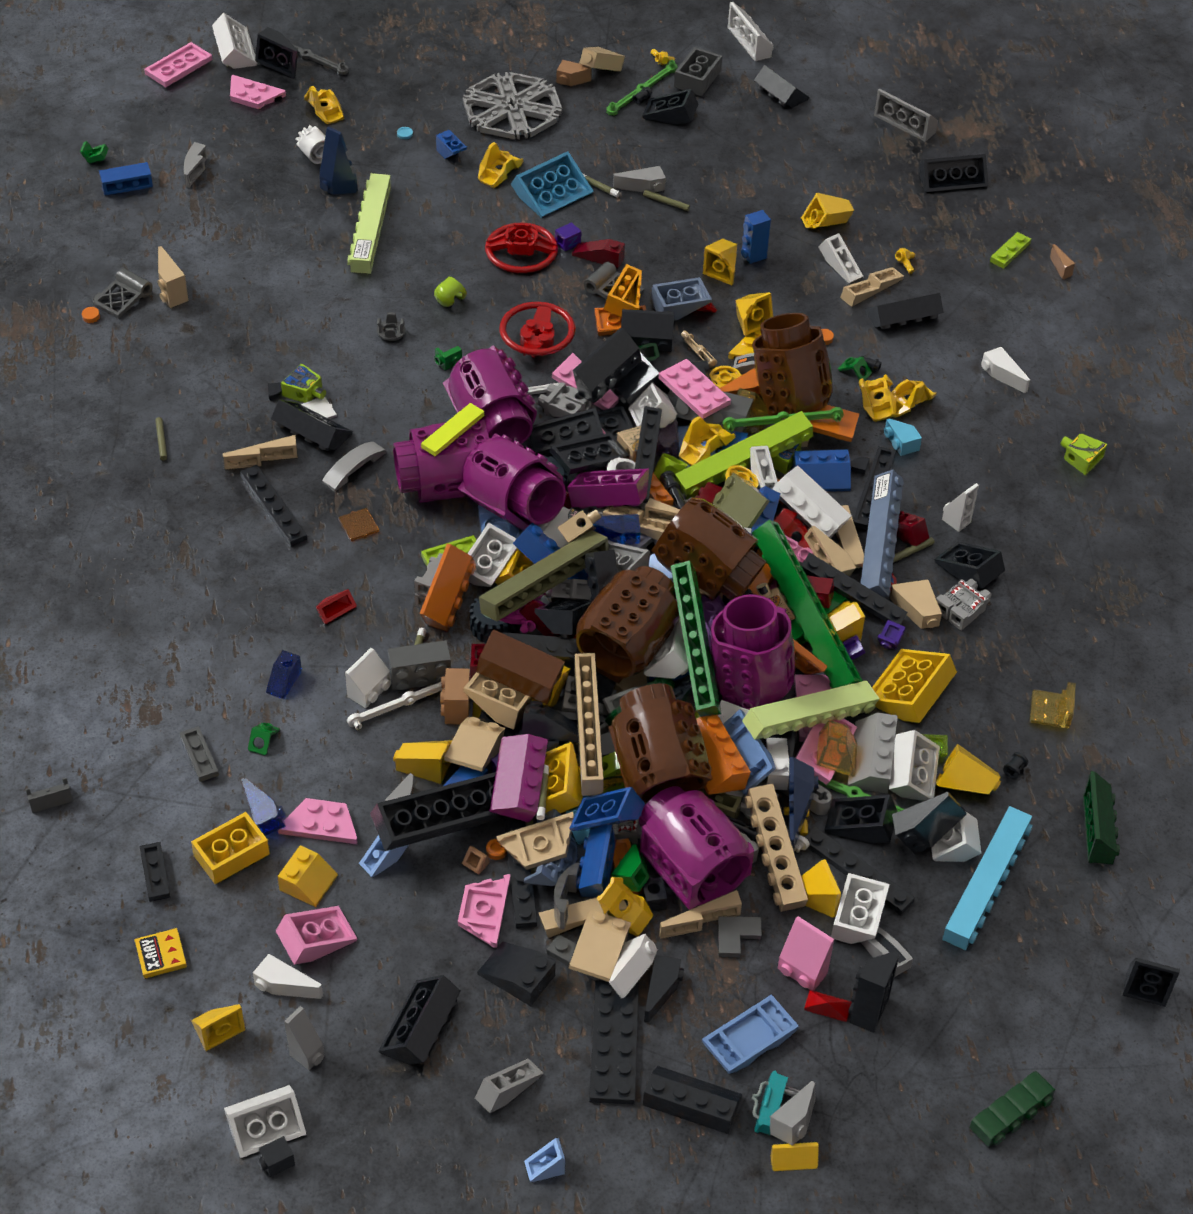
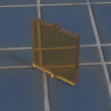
[338,508,379,541]

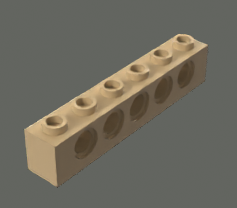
[745,784,808,912]

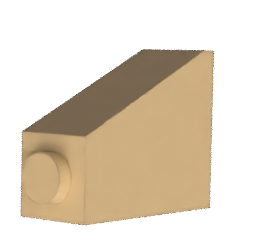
[580,47,625,71]
[890,580,942,629]

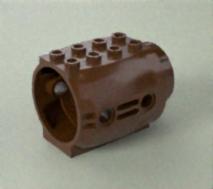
[752,313,833,416]
[651,497,767,601]
[576,566,680,684]
[609,683,713,805]

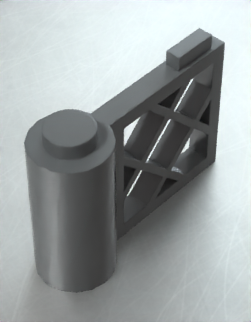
[584,262,644,299]
[92,268,153,319]

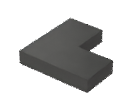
[718,916,761,957]

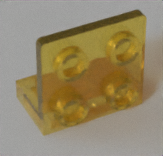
[1030,682,1076,729]

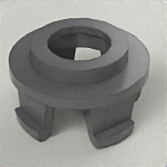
[377,312,405,341]

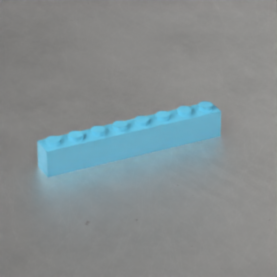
[942,806,1033,950]

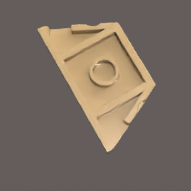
[496,812,574,870]

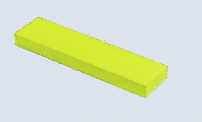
[421,403,484,456]

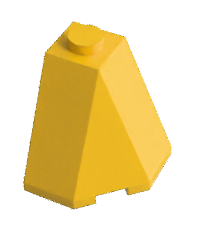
[801,193,854,229]
[703,239,737,285]
[735,292,773,336]
[828,601,865,642]
[393,740,452,784]
[936,744,1001,794]

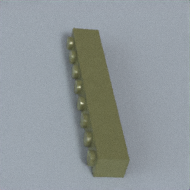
[479,530,609,621]

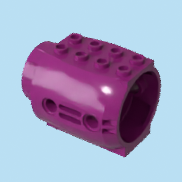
[443,345,537,444]
[393,420,489,503]
[458,433,566,531]
[711,595,795,710]
[639,786,754,910]

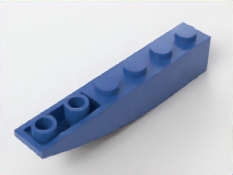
[513,522,588,580]

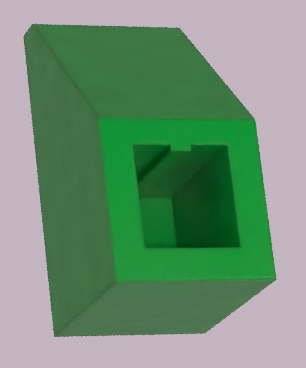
[611,844,650,892]

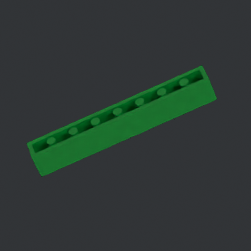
[671,561,722,717]

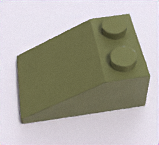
[713,472,770,528]

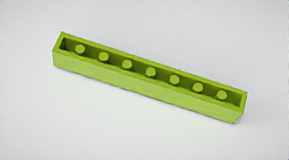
[675,411,813,499]

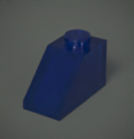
[266,650,302,699]

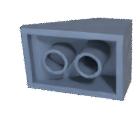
[650,277,712,321]

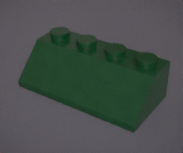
[1083,771,1120,864]

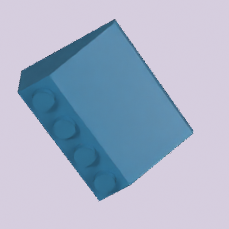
[511,151,594,218]

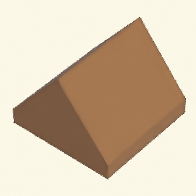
[462,845,490,874]

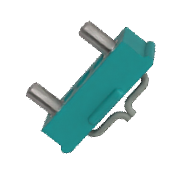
[752,1070,799,1135]

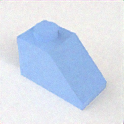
[359,835,408,877]

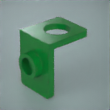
[838,357,872,381]
[248,723,280,755]

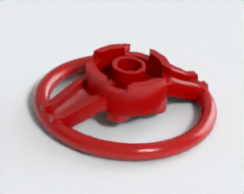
[485,223,558,273]
[499,302,576,358]

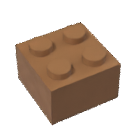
[440,668,470,725]

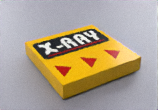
[134,928,187,979]

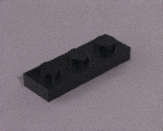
[140,842,171,902]

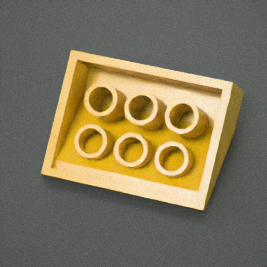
[872,649,957,723]

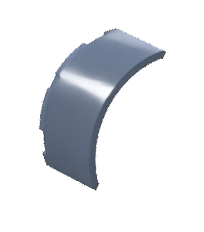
[524,809,577,886]

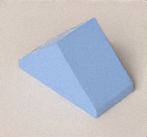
[524,1138,565,1182]

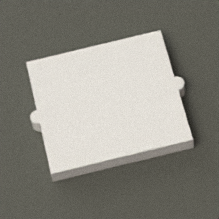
[301,397,337,419]

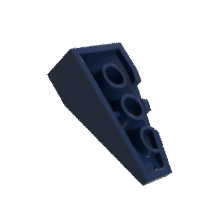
[319,127,358,195]
[789,757,818,850]

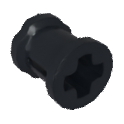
[1003,752,1028,779]

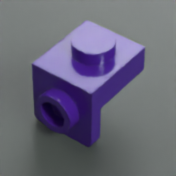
[877,620,906,649]
[842,635,866,660]

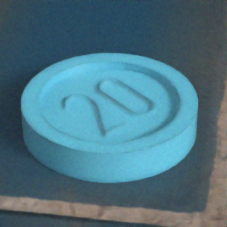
[397,127,413,139]

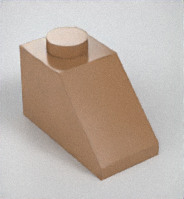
[556,60,592,86]

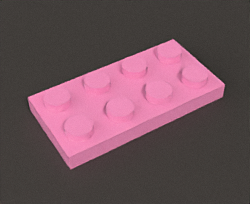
[144,42,212,87]
[658,359,731,419]
[795,718,857,785]

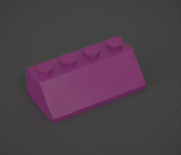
[567,469,649,509]
[490,734,548,822]

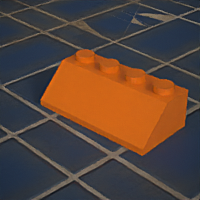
[420,543,476,632]
[696,715,751,795]

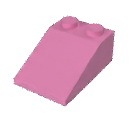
[276,906,357,965]
[777,916,834,991]

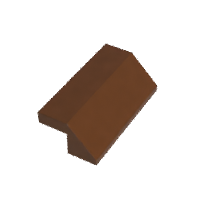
[476,630,565,704]

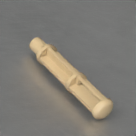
[681,330,717,368]

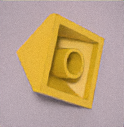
[801,859,841,918]
[191,1004,245,1051]

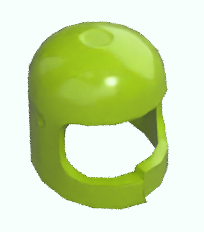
[434,277,467,307]
[653,453,688,481]

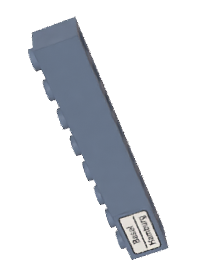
[861,470,904,597]

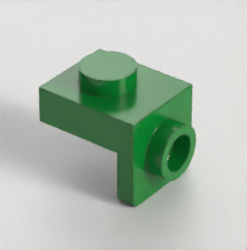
[80,141,109,163]
[434,346,462,370]

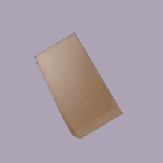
[1050,244,1075,279]

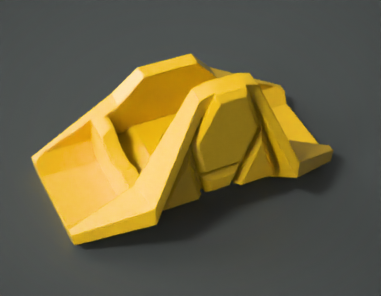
[304,86,344,124]
[478,142,524,188]
[859,374,897,422]
[891,379,937,418]
[679,416,736,466]
[597,877,653,937]

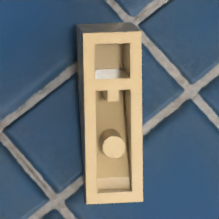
[804,526,856,576]

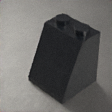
[611,352,670,406]

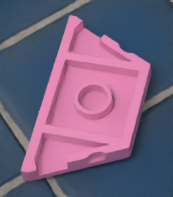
[230,75,286,109]
[278,798,357,844]
[458,874,510,948]

